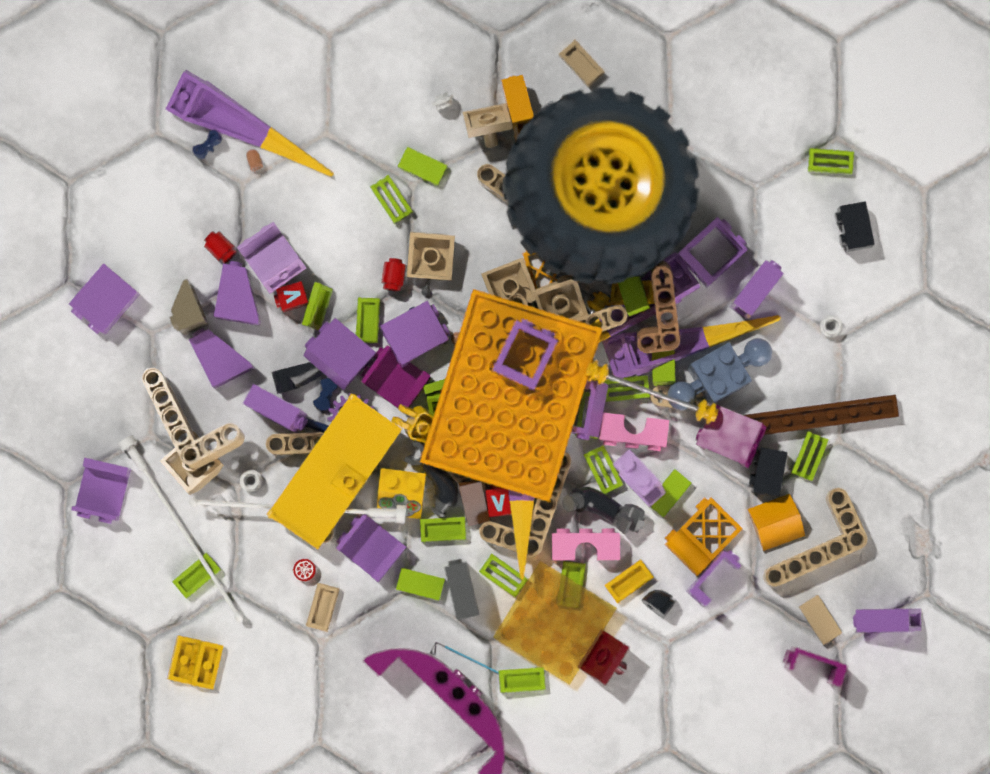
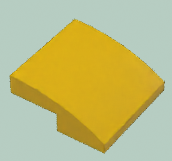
[167,635,224,690]

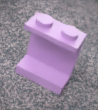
[237,222,306,294]
[613,449,666,508]

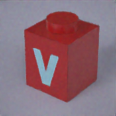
[273,281,308,312]
[486,485,512,518]

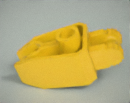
[391,404,434,443]

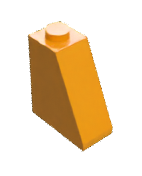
[501,75,534,141]

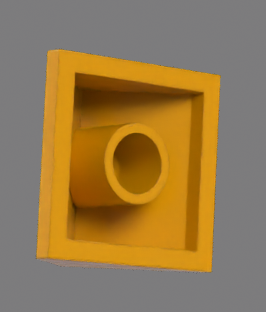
[747,494,805,551]

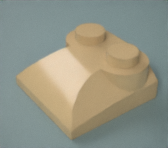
[407,232,455,280]
[481,258,536,305]
[533,275,588,320]
[160,431,224,495]

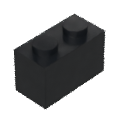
[835,201,875,252]
[748,447,788,497]

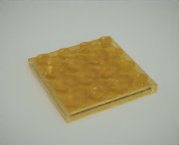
[493,560,617,685]

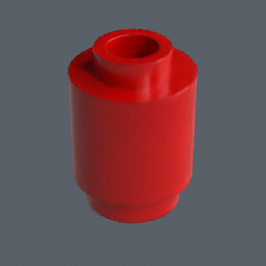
[204,231,237,264]
[381,258,406,291]

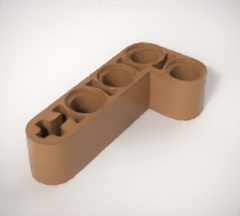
[637,260,680,353]

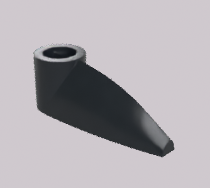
[271,362,323,394]

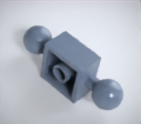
[667,338,772,410]

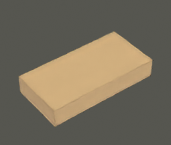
[559,40,605,88]
[306,583,340,632]
[799,595,842,645]

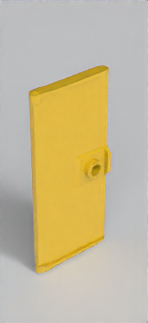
[266,393,402,550]

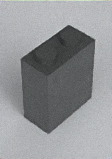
[444,559,480,620]

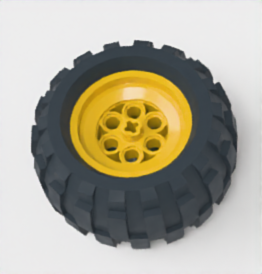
[503,87,699,284]

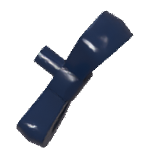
[192,130,222,159]
[313,378,338,411]

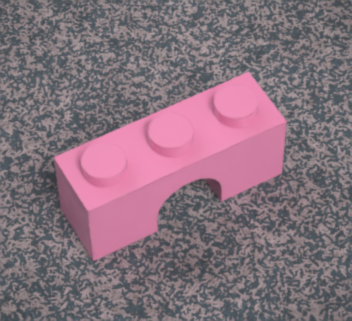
[599,413,669,451]
[552,528,620,560]

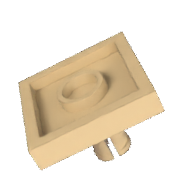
[463,103,512,148]

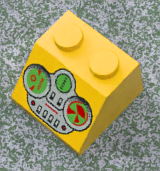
[377,468,426,519]

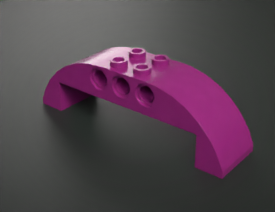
[363,648,504,774]

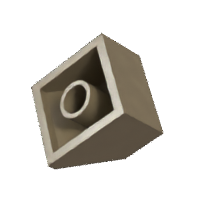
[169,279,209,335]

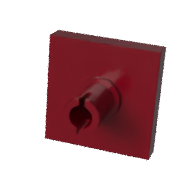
[577,629,630,685]

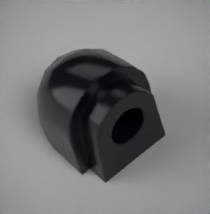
[641,590,676,619]

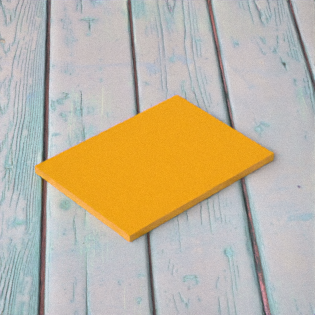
[420,289,603,502]

